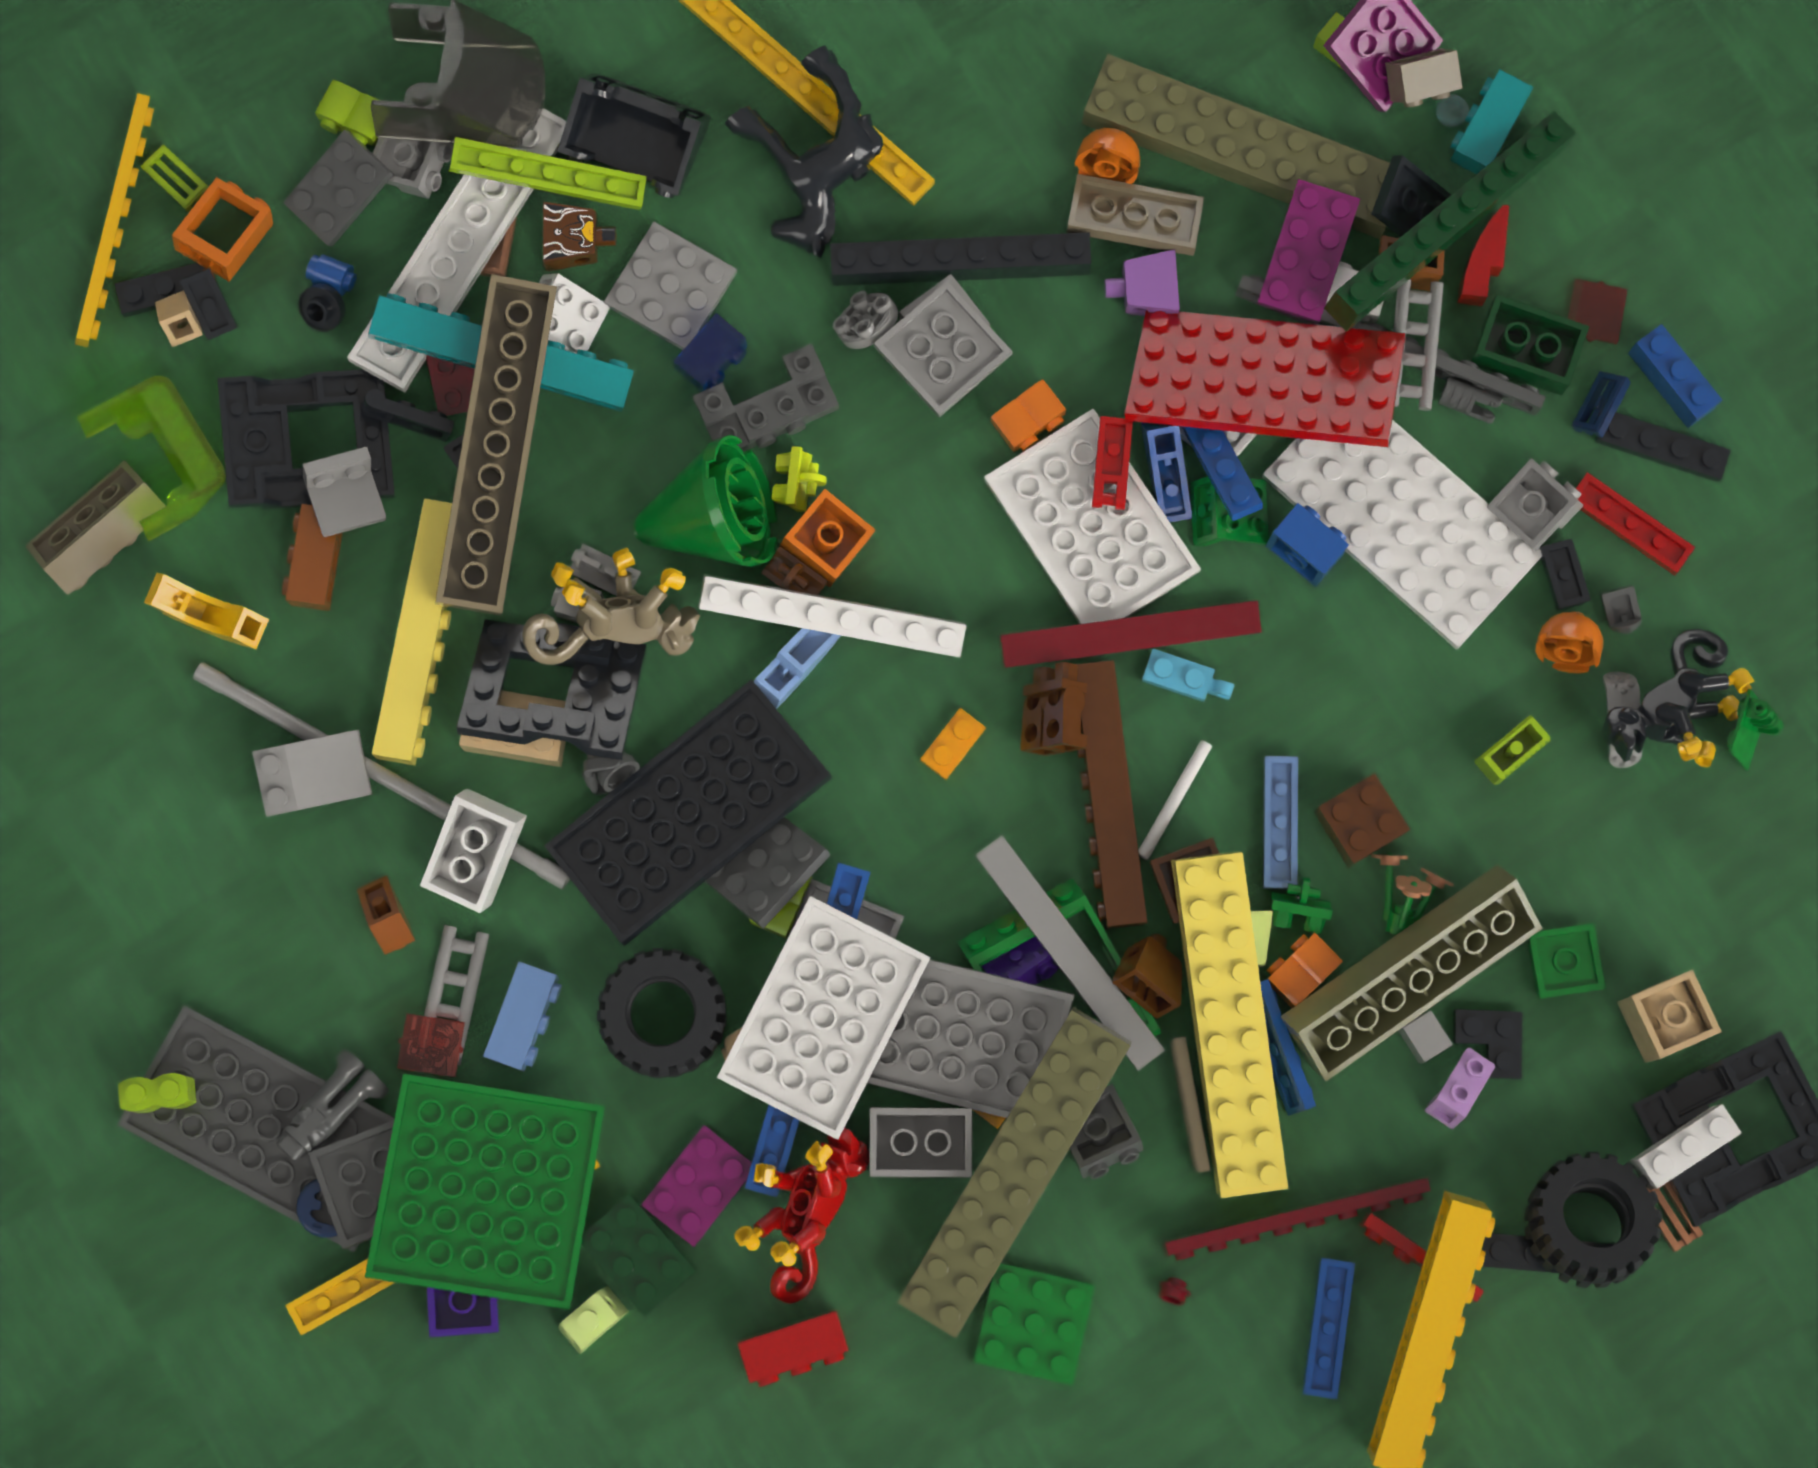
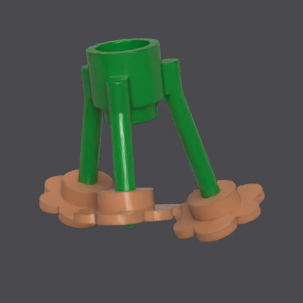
[1371,852,1454,935]

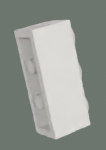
[1630,1104,1742,1190]

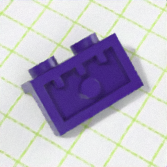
[981,937,1059,985]

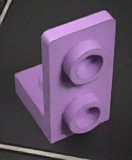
[1424,1048,1495,1130]

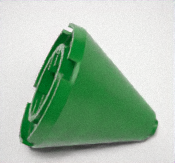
[633,435,778,567]

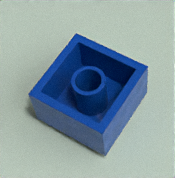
[1265,503,1350,587]

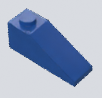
[1141,422,1192,523]

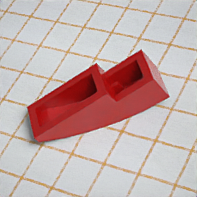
[1457,205,1509,306]

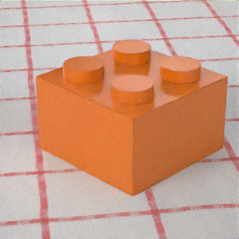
[779,489,876,587]

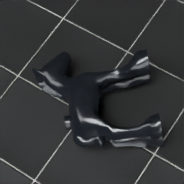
[725,45,883,258]

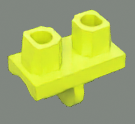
[772,447,827,512]

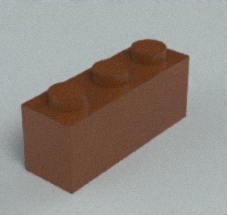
[282,504,343,611]

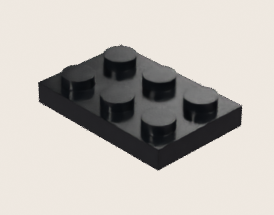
[1371,155,1451,237]

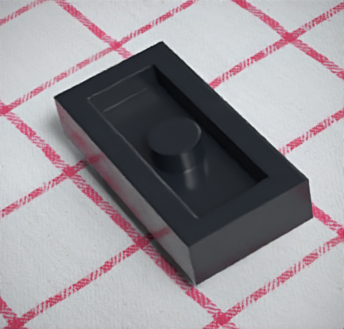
[180,267,238,340]
[1539,539,1591,611]

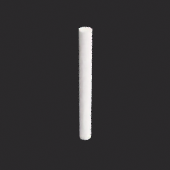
[1138,740,1212,860]

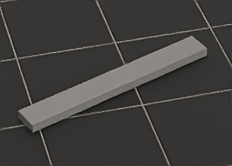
[975,836,1165,1071]

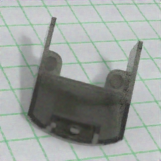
[371,0,546,148]

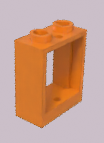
[172,177,273,282]

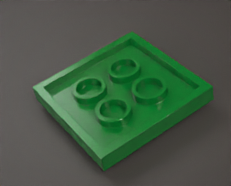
[973,1263,1095,1386]

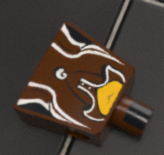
[543,202,617,271]

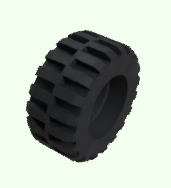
[597,948,727,1079]
[1524,1151,1662,1289]

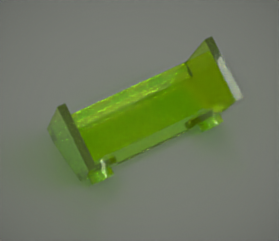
[77,375,226,541]

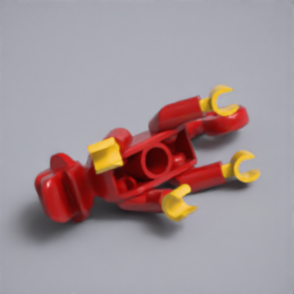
[734,1128,870,1304]

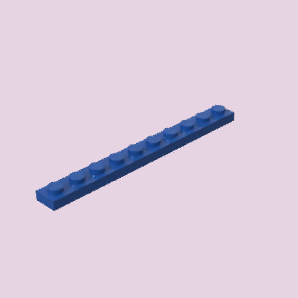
[744,863,871,1197]

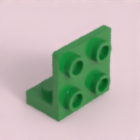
[1190,476,1269,547]

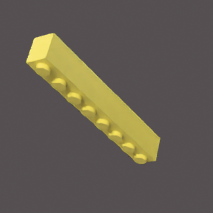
[372,498,452,766]

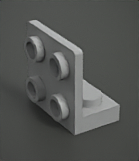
[303,447,386,537]

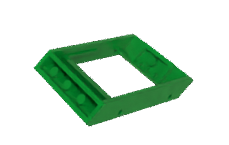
[957,878,1161,1036]

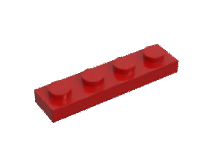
[1576,472,1695,576]
[1359,1213,1484,1302]

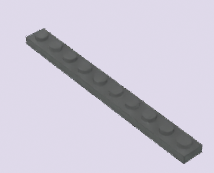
[1235,275,1546,416]

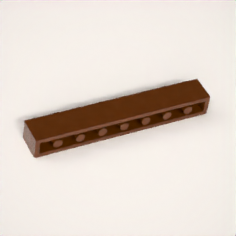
[1076,660,1147,930]

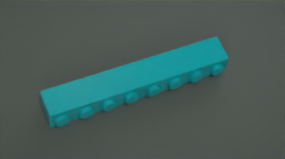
[368,293,634,412]

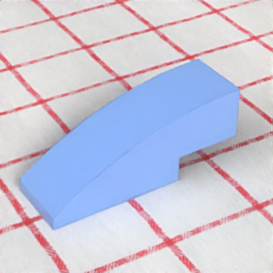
[754,628,841,709]

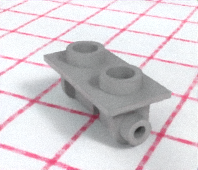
[571,544,641,596]

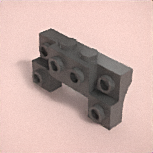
[693,343,839,452]

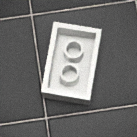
[420,789,527,913]

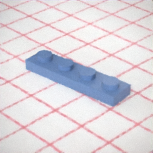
[1263,756,1298,889]

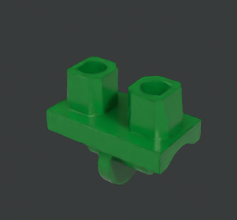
[1270,876,1333,934]

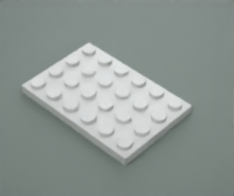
[984,409,1201,624]
[717,896,931,1140]

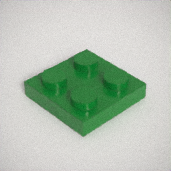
[1527,923,1606,999]

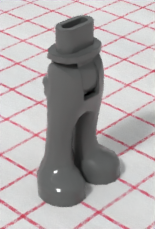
[276,1049,390,1162]

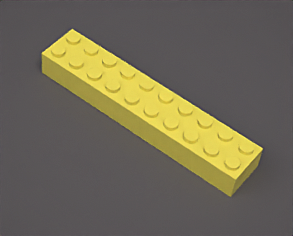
[1171,851,1288,1198]

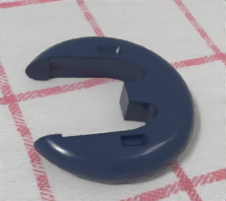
[296,1179,338,1238]

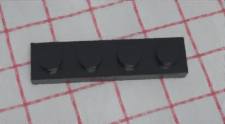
[1595,412,1731,483]
[1481,1233,1615,1273]

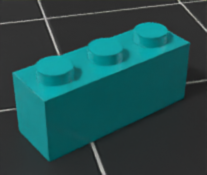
[1450,69,1534,174]

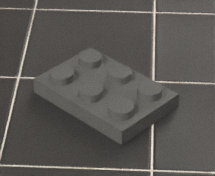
[283,130,394,247]

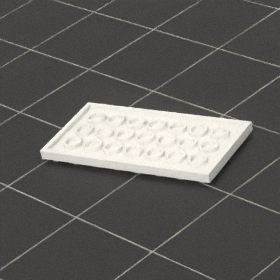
[1262,420,1542,650]

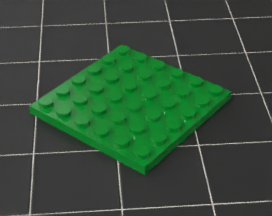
[365,1074,605,1310]

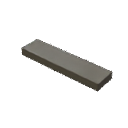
[1170,1037,1210,1173]

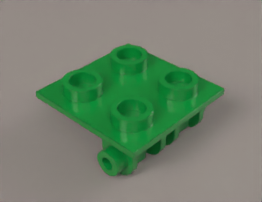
[1727,689,1784,771]

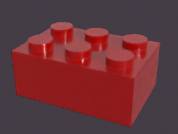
[737,1310,849,1387]

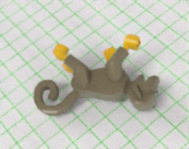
[522,547,700,665]

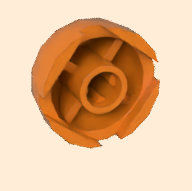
[1075,128,1140,184]
[1535,611,1603,673]

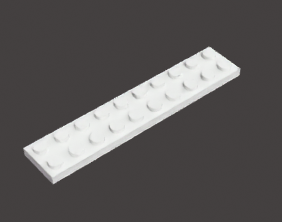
[347,93,566,393]

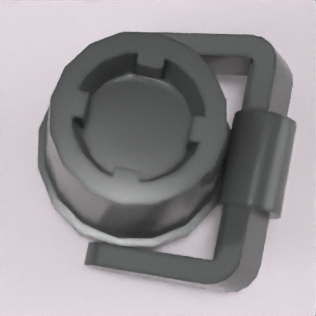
[582,751,640,795]

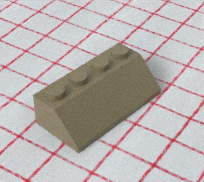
[25,460,168,595]

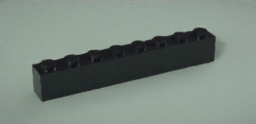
[830,232,1091,286]

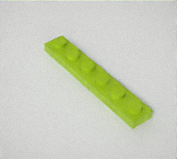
[449,137,647,210]

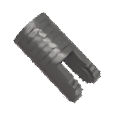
[1438,377,1504,424]

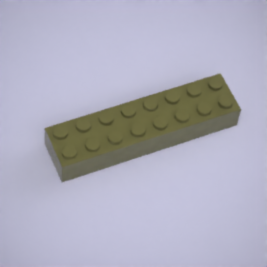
[1281,864,1543,1081]

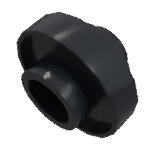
[298,283,346,332]

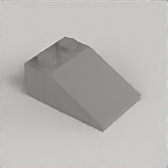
[252,729,372,817]

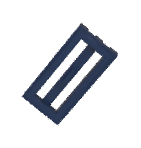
[1571,371,1631,438]

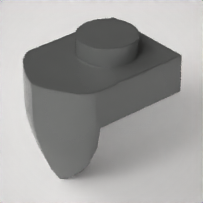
[1600,584,1642,634]

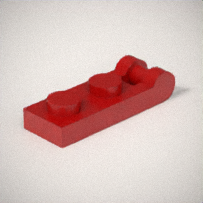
[1092,416,1133,510]

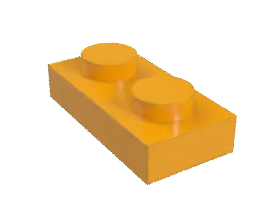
[920,708,986,781]

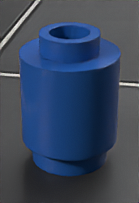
[306,254,357,296]

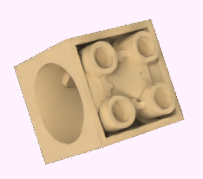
[1617,970,1722,1063]

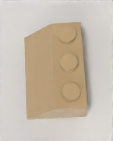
[459,691,566,767]

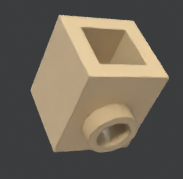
[155,290,203,347]

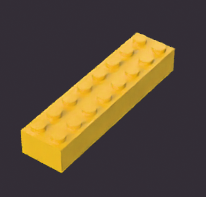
[1367,1191,1495,1468]

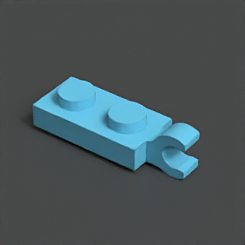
[1142,649,1235,702]

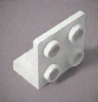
[539,273,609,354]

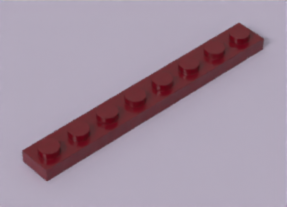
[1163,1178,1431,1261]

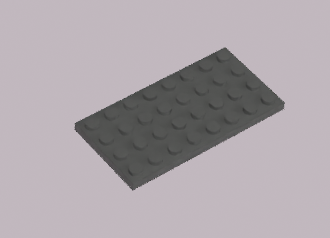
[117,1005,395,1252]

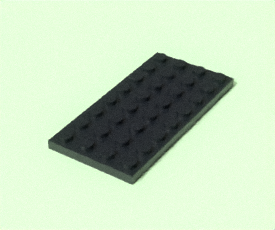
[544,680,833,946]

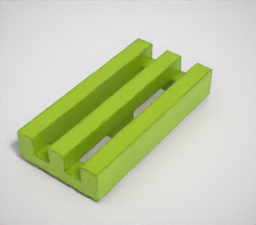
[140,144,209,212]

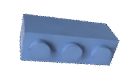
[483,962,562,1072]

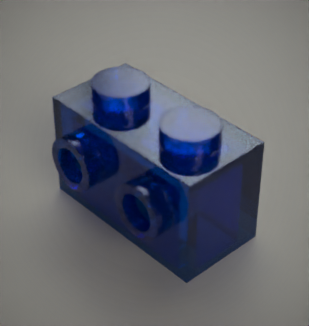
[674,313,747,392]

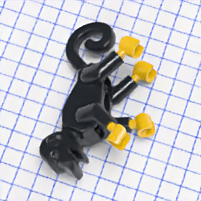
[1602,629,1755,767]

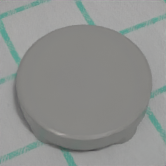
[832,291,898,349]

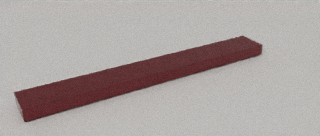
[999,600,1262,668]

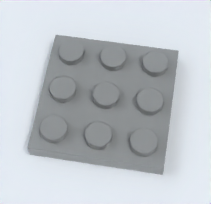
[604,222,737,353]
[874,281,1013,418]

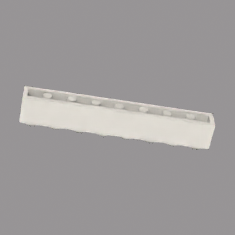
[698,574,966,658]

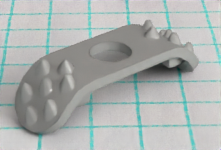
[1603,671,1643,768]

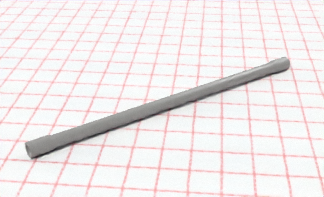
[193,662,570,890]

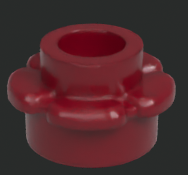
[1158,1277,1191,1306]

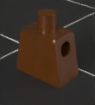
[1112,934,1182,1019]

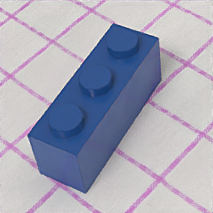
[1628,324,1723,428]

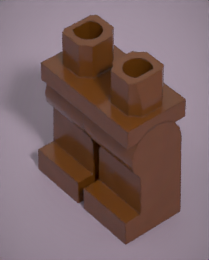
[1020,662,1088,756]

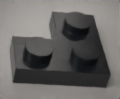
[1453,1009,1523,1080]

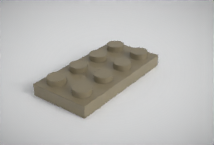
[1066,174,1204,256]

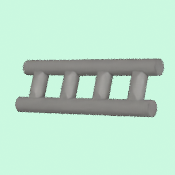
[1393,279,1444,411]
[415,925,489,1065]

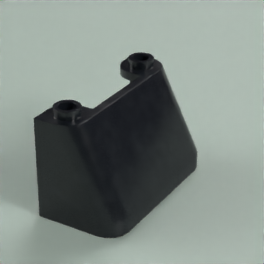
[557,73,711,198]

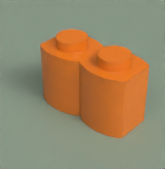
[990,379,1067,452]
[1266,933,1343,1008]

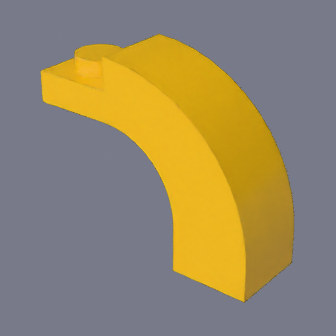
[144,573,269,649]

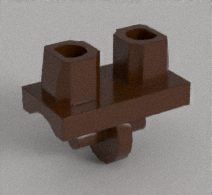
[761,547,828,595]

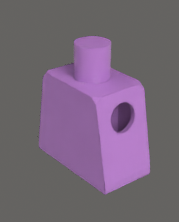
[1104,250,1180,316]

